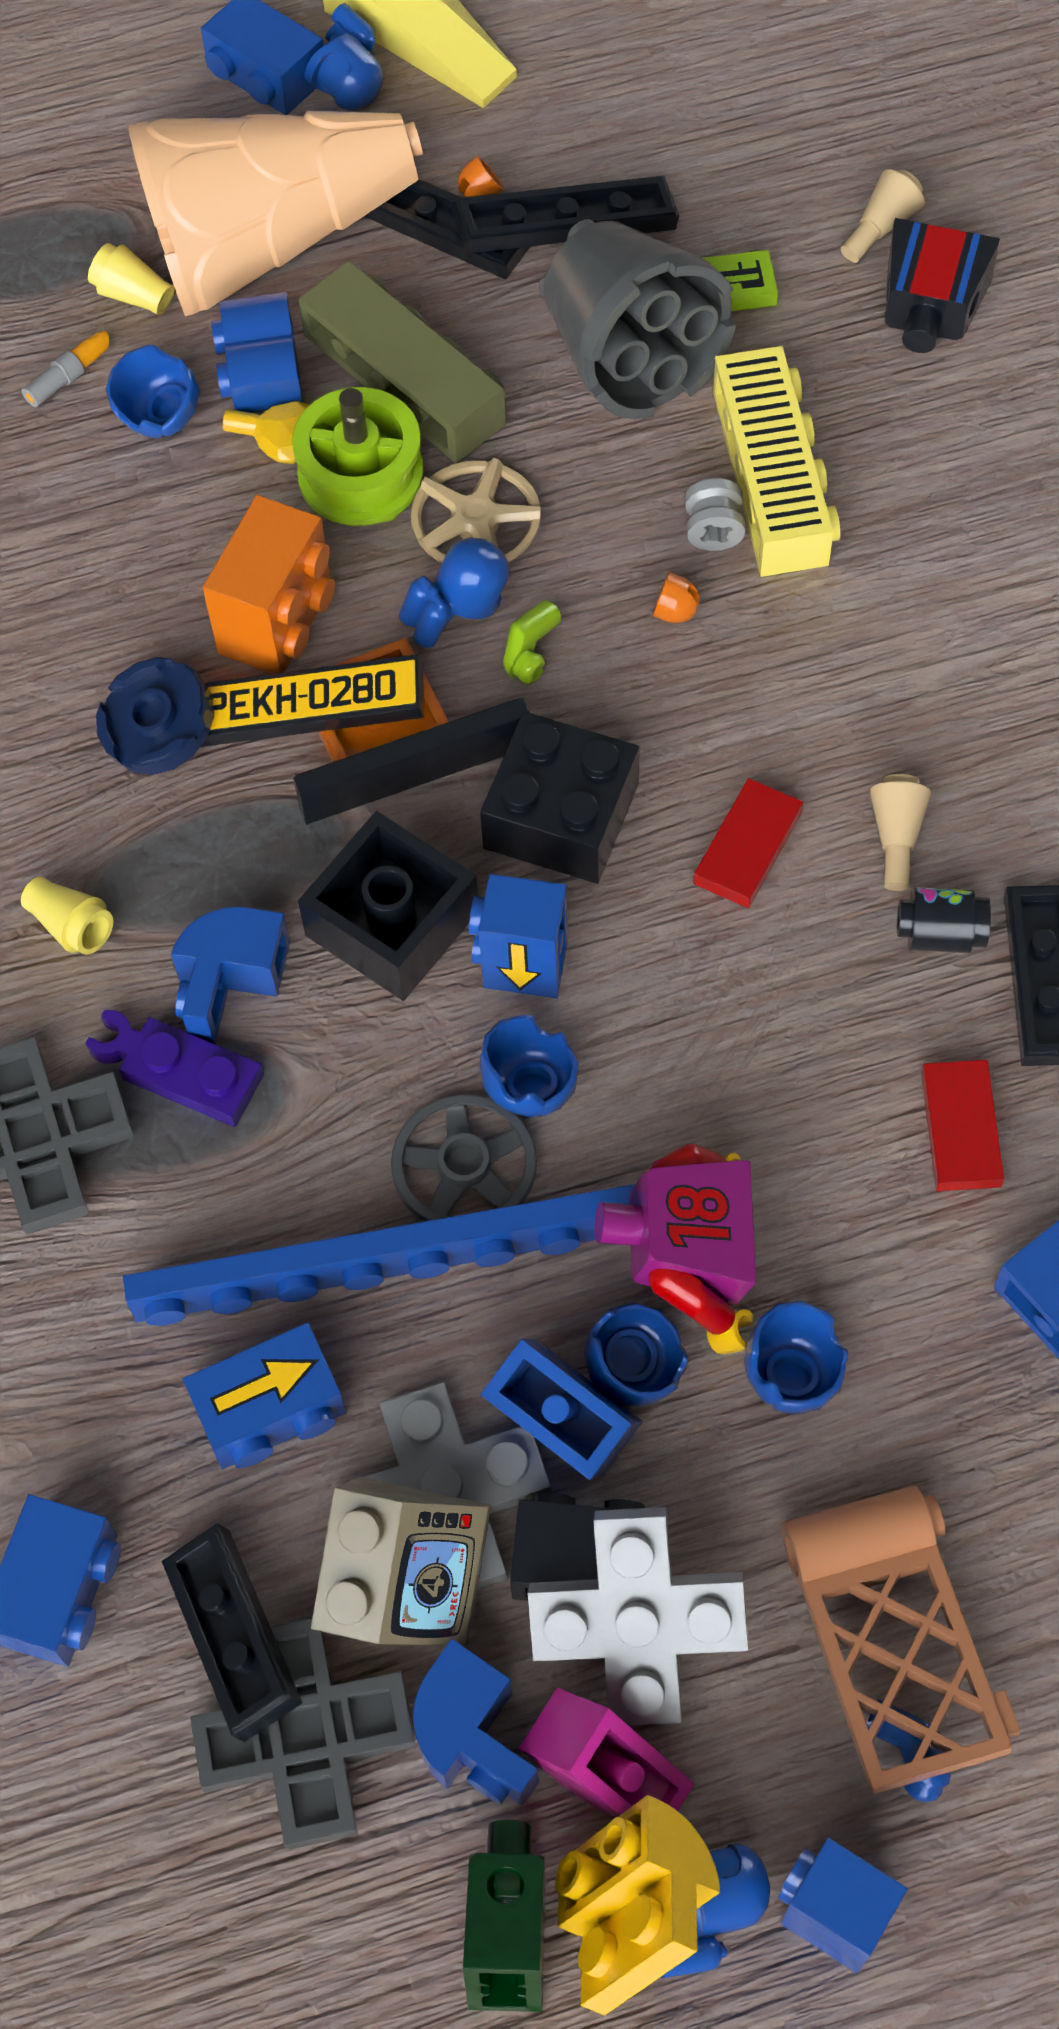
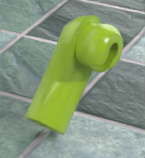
[503,600,561,684]

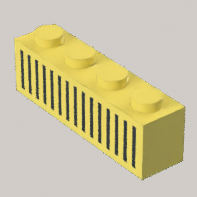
[713,346,840,577]

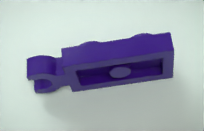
[85,1010,264,1127]

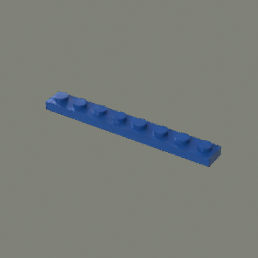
[123,1184,635,1326]

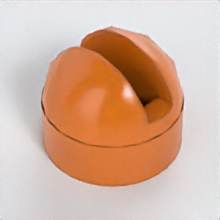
[457,155,505,197]
[652,572,700,623]

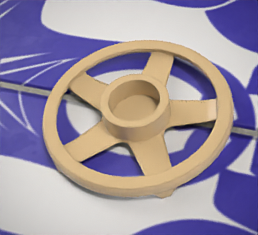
[411,458,541,563]

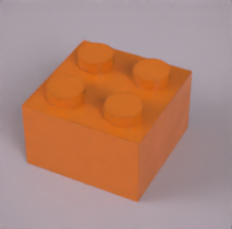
[202,494,335,674]

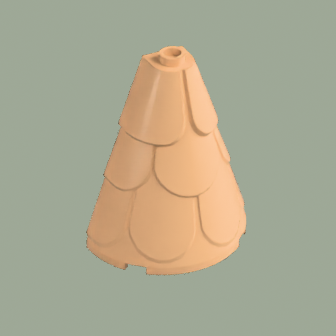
[128,110,423,317]

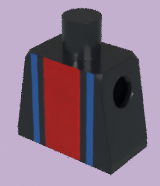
[885,218,1000,353]

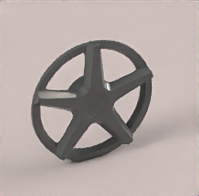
[391,1095,537,1222]

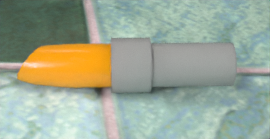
[22,331,109,407]

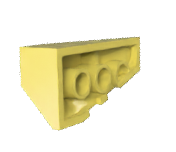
[323,0,517,108]

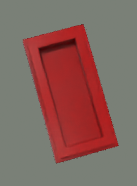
[693,778,803,909]
[921,1060,1004,1192]

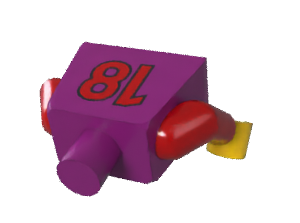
[594,1143,756,1355]

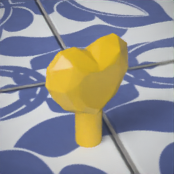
[223,401,310,464]

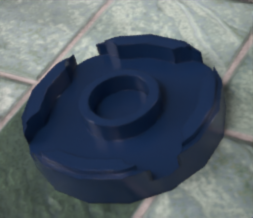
[96,657,214,775]

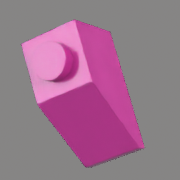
[518,1687,694,1819]

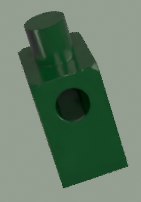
[463,1819,546,2012]

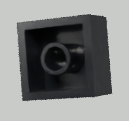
[480,711,640,884]
[298,811,478,1001]

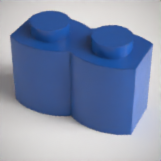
[211,292,303,412]

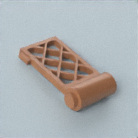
[781,1484,1021,1795]

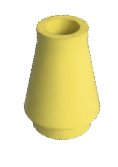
[88,243,175,315]
[21,876,114,955]

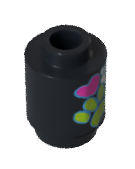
[897,887,991,953]

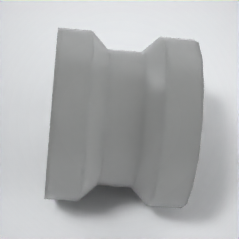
[685,478,745,551]

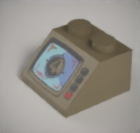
[311,1477,492,1646]

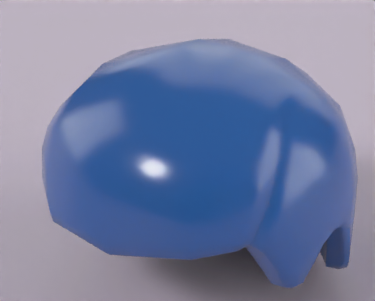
[106,345,200,439]
[480,1015,579,1118]
[744,1301,848,1415]
[584,1302,688,1407]

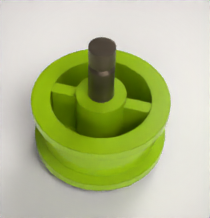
[292,387,424,526]

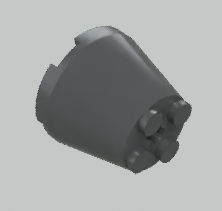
[539,219,736,419]

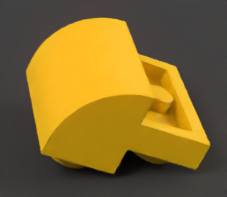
[555,1795,720,2016]

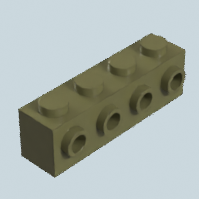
[299,261,506,463]

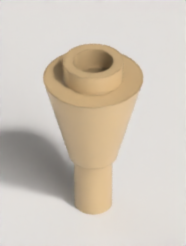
[841,169,925,263]
[870,774,931,891]

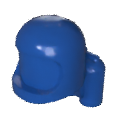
[304,3,384,111]
[399,537,509,648]
[661,1844,770,1979]

